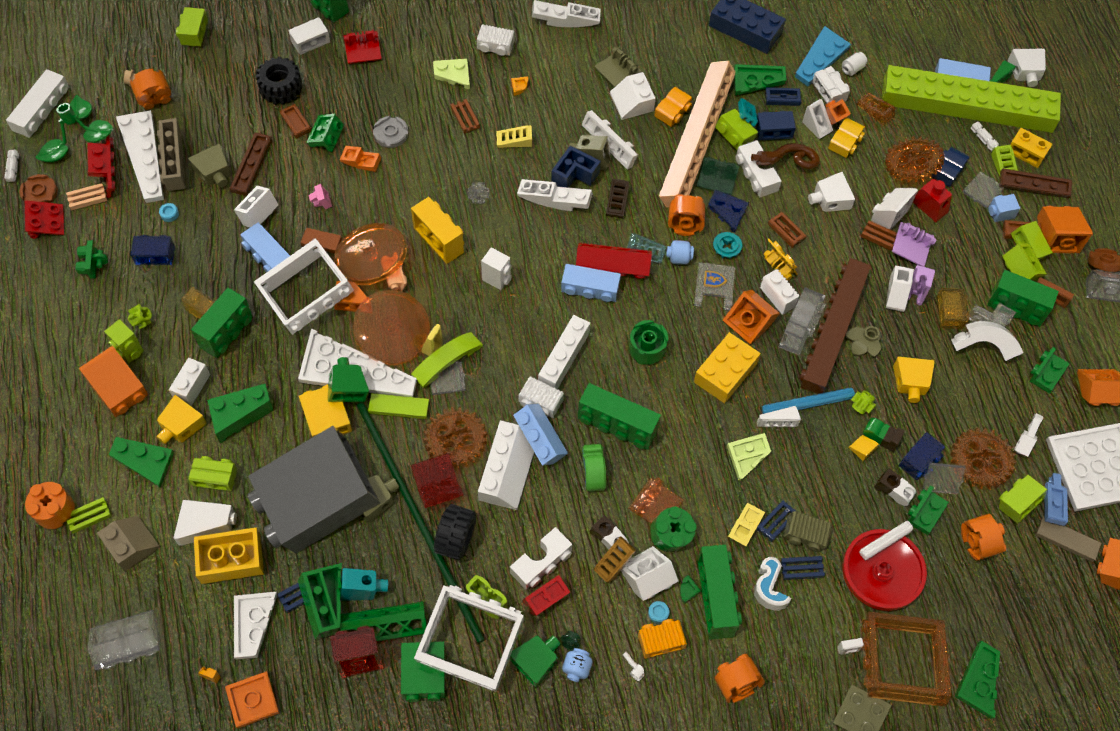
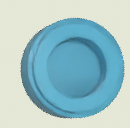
[159,203,179,222]
[648,601,669,624]

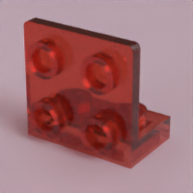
[411,453,464,508]

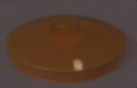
[334,223,407,285]
[353,290,430,365]

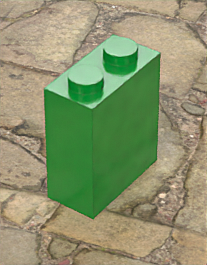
[401,641,445,702]

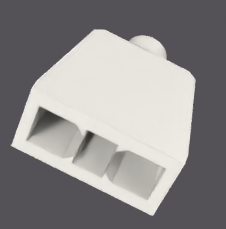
[1008,49,1046,87]
[808,172,855,212]

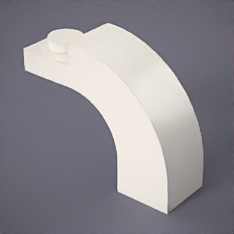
[951,321,1023,361]

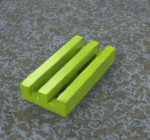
[67,497,112,534]

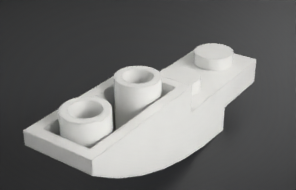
[532,0,600,27]
[517,179,592,211]

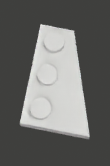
[234,592,277,660]

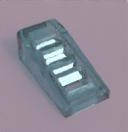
[627,233,666,263]

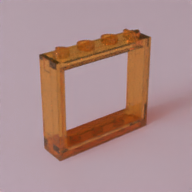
[861,612,951,707]

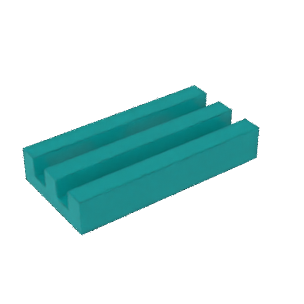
[738,98,758,126]

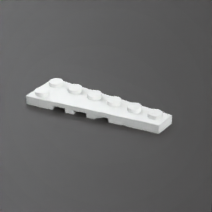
[116,110,164,203]

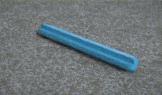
[762,387,855,414]

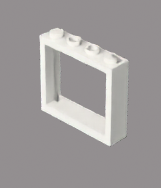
[254,238,354,335]
[414,585,524,692]

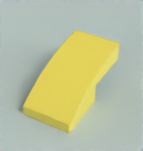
[728,503,765,547]

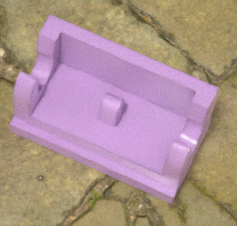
[908,265,935,306]

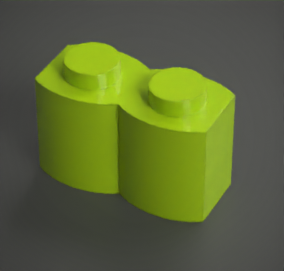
[466,575,508,619]

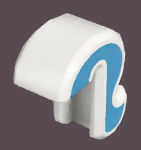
[754,557,792,611]

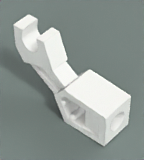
[1013,413,1043,457]

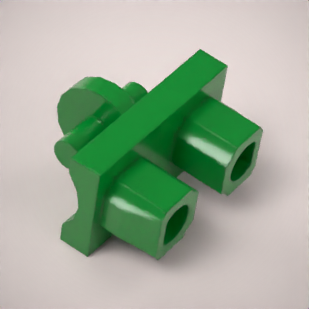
[75,240,108,279]

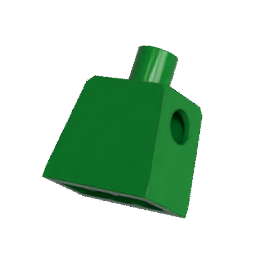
[328,357,369,402]
[509,635,561,689]

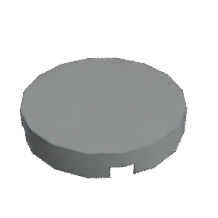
[373,116,408,148]

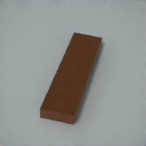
[229,132,272,196]
[999,168,1072,199]

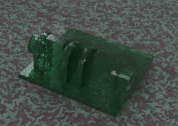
[697,156,739,195]

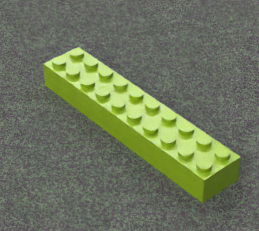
[881,65,1061,133]

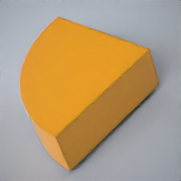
[511,76,528,96]
[198,667,220,684]

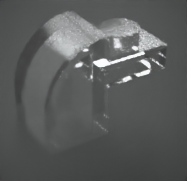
[967,303,1016,328]

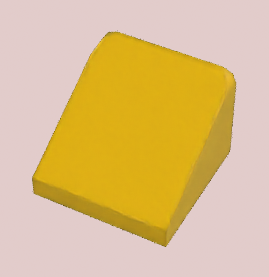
[849,435,879,461]

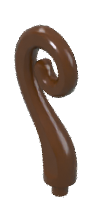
[751,143,820,169]

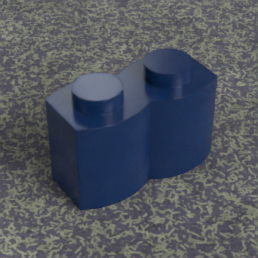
[931,147,970,187]

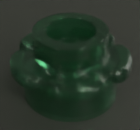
[561,631,581,650]

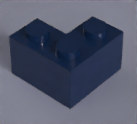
[551,146,601,188]

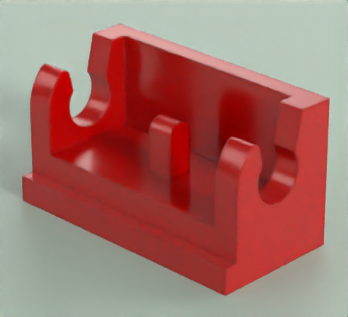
[522,575,570,616]

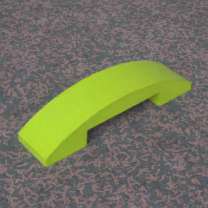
[411,332,483,388]

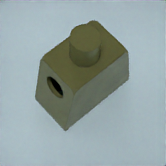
[569,135,611,171]
[188,144,231,187]
[362,475,399,524]

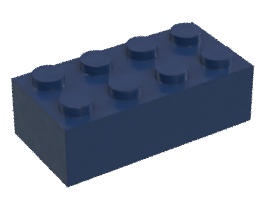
[709,0,786,54]

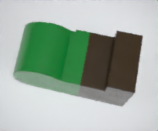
[863,418,905,452]

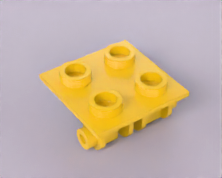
[763,239,798,281]

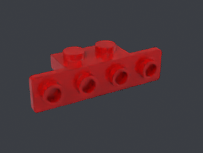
[87,135,115,198]

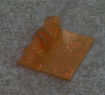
[628,478,684,523]

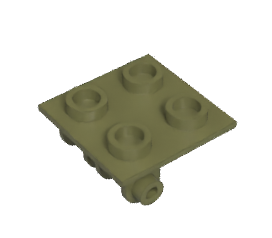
[594,47,642,87]
[833,684,892,731]

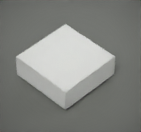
[837,638,864,655]

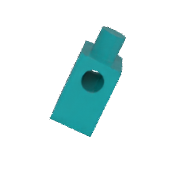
[340,568,388,601]

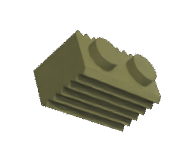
[783,511,832,551]

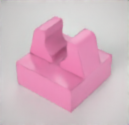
[309,184,332,209]

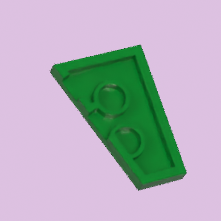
[734,64,786,96]
[109,437,174,488]
[954,641,1000,719]

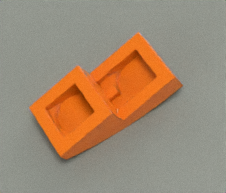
[339,146,382,172]

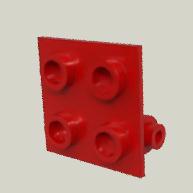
[343,29,382,64]
[24,200,64,239]

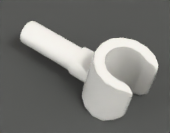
[623,652,644,681]

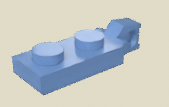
[1045,473,1068,526]

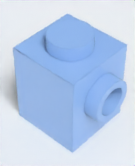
[988,194,1021,222]

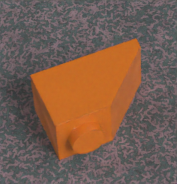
[334,281,373,313]

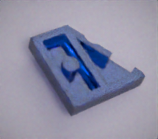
[708,189,749,233]

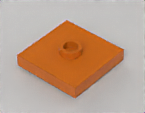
[225,671,279,729]

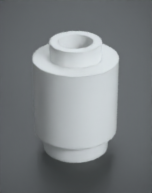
[842,52,867,76]

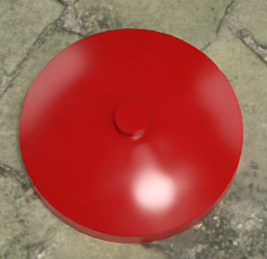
[842,529,927,611]

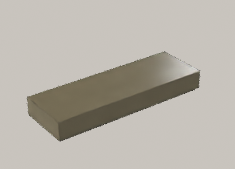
[1035,516,1101,562]

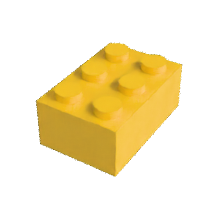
[411,197,464,264]
[694,332,761,404]
[194,527,264,584]

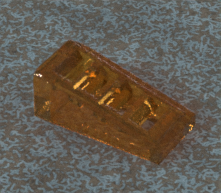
[857,92,895,125]

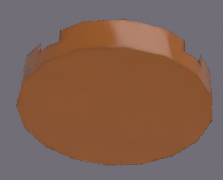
[19,174,58,203]
[1088,248,1120,272]

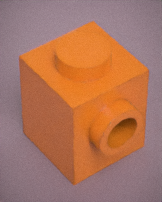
[825,99,851,125]

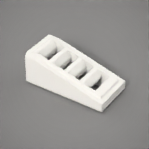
[756,406,801,427]

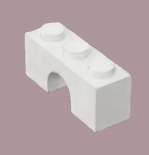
[736,140,781,198]
[510,527,572,591]

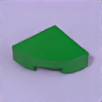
[680,575,701,604]

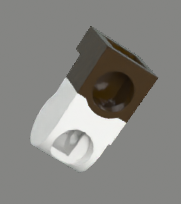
[874,468,916,506]
[589,515,629,556]

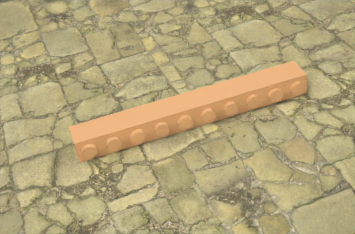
[659,61,736,208]

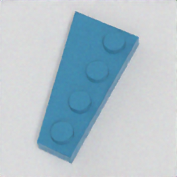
[795,26,851,86]

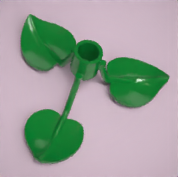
[35,95,113,162]

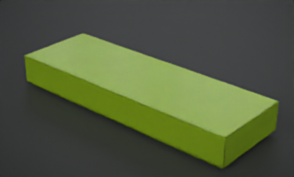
[368,393,429,419]

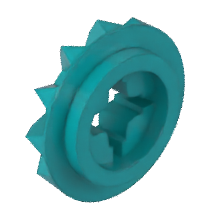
[713,232,742,259]

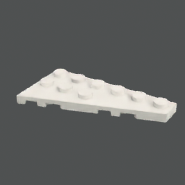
[298,329,417,397]

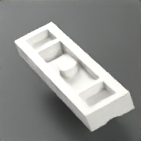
[582,110,638,170]

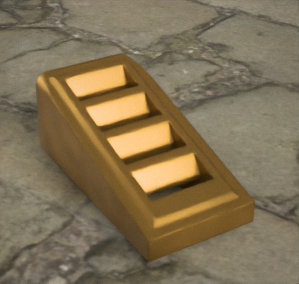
[594,537,636,583]

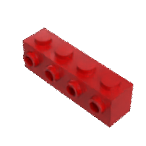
[576,243,652,278]

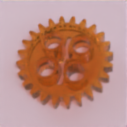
[885,136,944,183]
[423,407,487,469]
[950,427,1017,489]

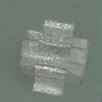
[467,182,489,204]

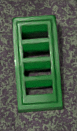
[990,61,1016,83]

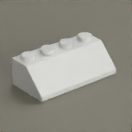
[478,420,534,510]

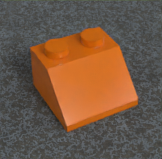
[723,290,780,344]
[1077,369,1120,406]

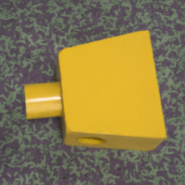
[893,357,934,403]
[156,395,207,444]

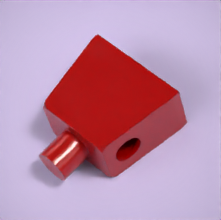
[913,179,952,222]

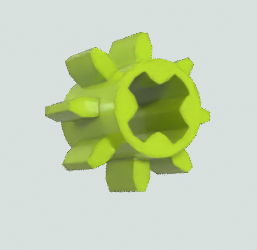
[128,304,152,329]
[851,390,876,414]

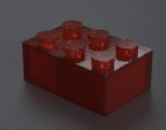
[330,626,384,678]

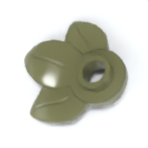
[845,326,881,357]

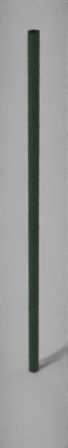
[357,402,485,644]

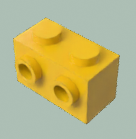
[1010,128,1052,168]

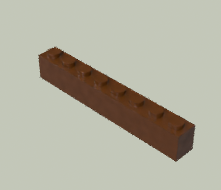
[799,258,871,394]

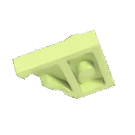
[433,59,470,89]
[727,433,771,481]

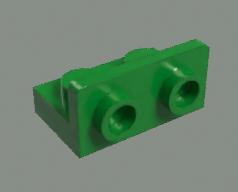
[306,114,344,152]
[1029,347,1070,394]
[908,485,949,535]

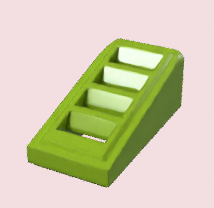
[991,145,1018,177]

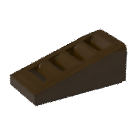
[606,179,630,218]

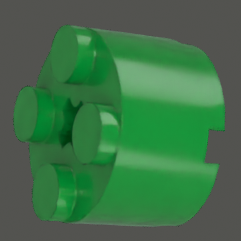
[629,320,668,365]
[650,506,696,552]

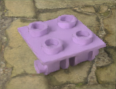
[892,222,936,267]

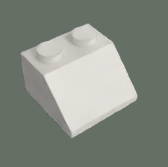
[610,72,656,120]
[871,188,918,230]
[621,547,678,601]

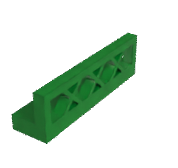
[340,602,427,646]

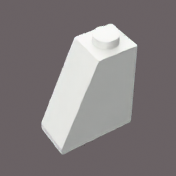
[174,500,237,546]

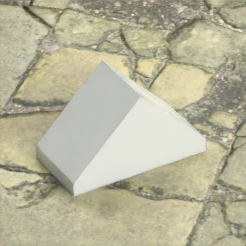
[802,99,833,139]

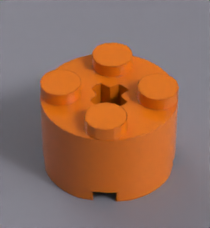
[130,69,171,110]
[668,194,705,236]
[25,482,75,529]
[961,513,1006,560]
[715,654,765,703]

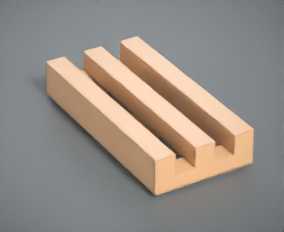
[66,183,107,211]

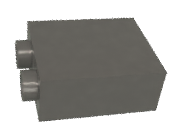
[248,426,380,553]

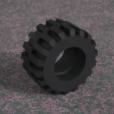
[256,57,302,104]
[434,504,476,561]

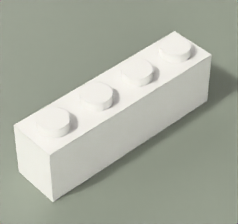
[6,69,69,138]
[538,315,590,389]

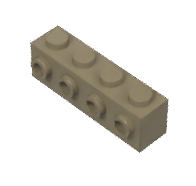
[157,118,186,191]

